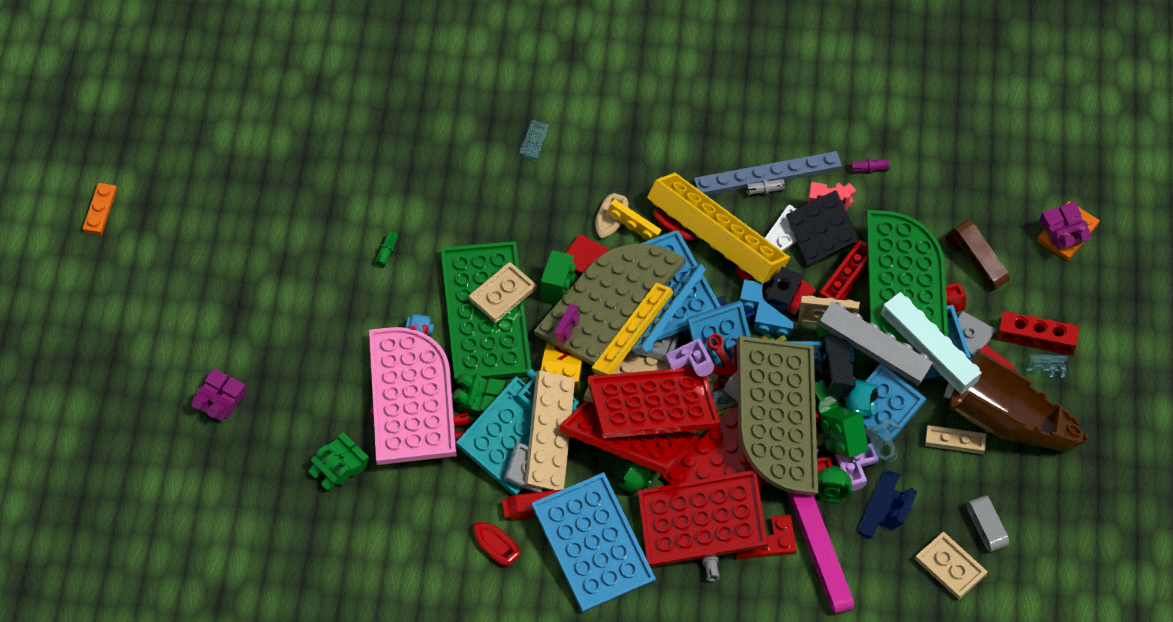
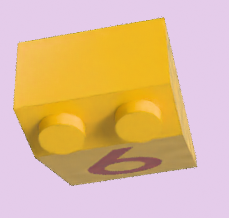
[541,342,583,393]

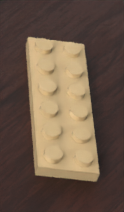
[524,370,575,491]

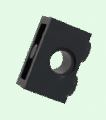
[764,267,803,314]

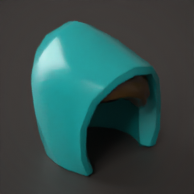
[844,380,879,416]

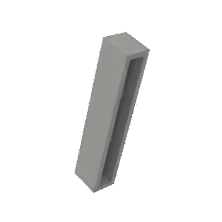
[818,302,933,386]

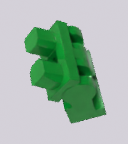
[452,373,506,417]
[308,432,369,490]

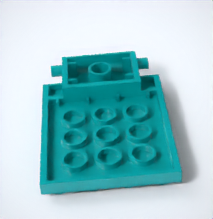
[456,368,579,495]

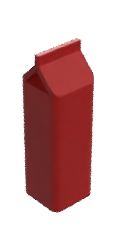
[502,489,563,520]

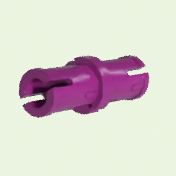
[851,158,889,173]

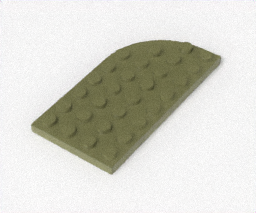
[534,244,686,366]
[737,336,818,496]

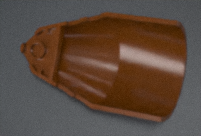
[949,350,1088,452]

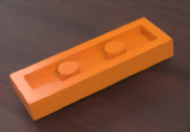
[83,183,117,236]

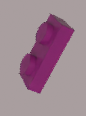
[554,303,580,346]

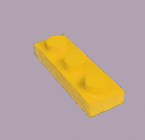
[606,199,661,241]

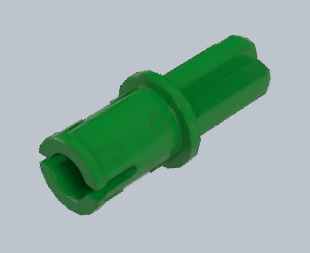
[374,231,398,268]

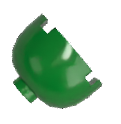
[616,460,653,493]
[817,466,852,503]

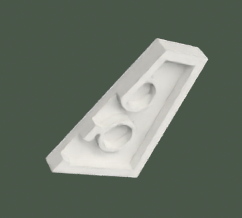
[765,204,797,252]

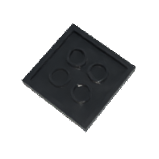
[786,190,860,266]

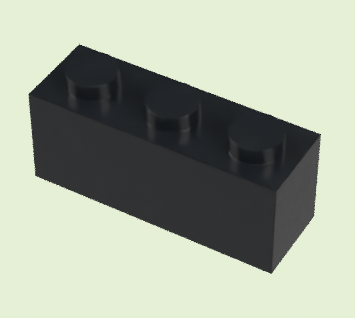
[817,336,856,398]

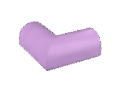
[665,338,714,376]
[835,443,879,491]

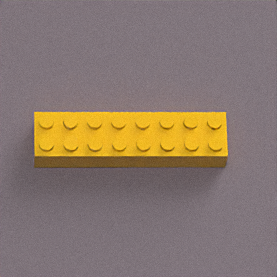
[647,173,790,284]

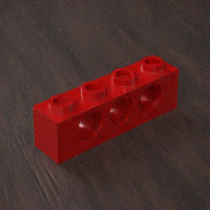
[819,240,868,300]
[997,311,1079,355]

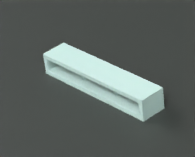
[881,292,982,395]

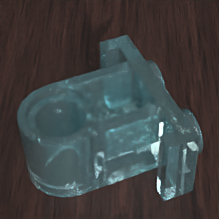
[865,418,900,463]

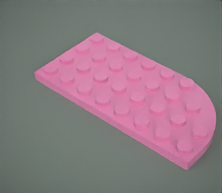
[369,327,457,465]

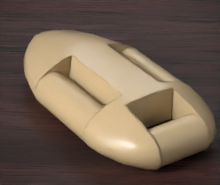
[595,193,629,238]

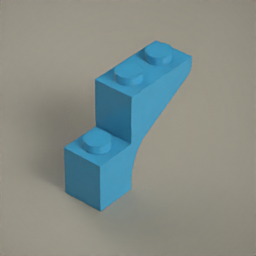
[740,280,794,338]

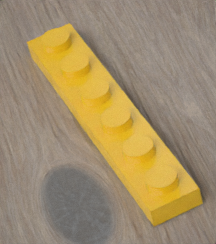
[592,283,673,375]

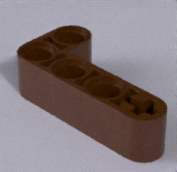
[946,220,1010,290]

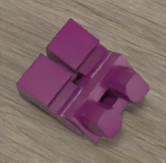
[1039,201,1091,249]
[192,368,248,421]

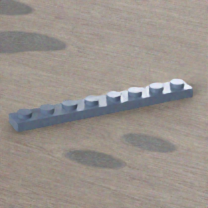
[694,151,842,196]

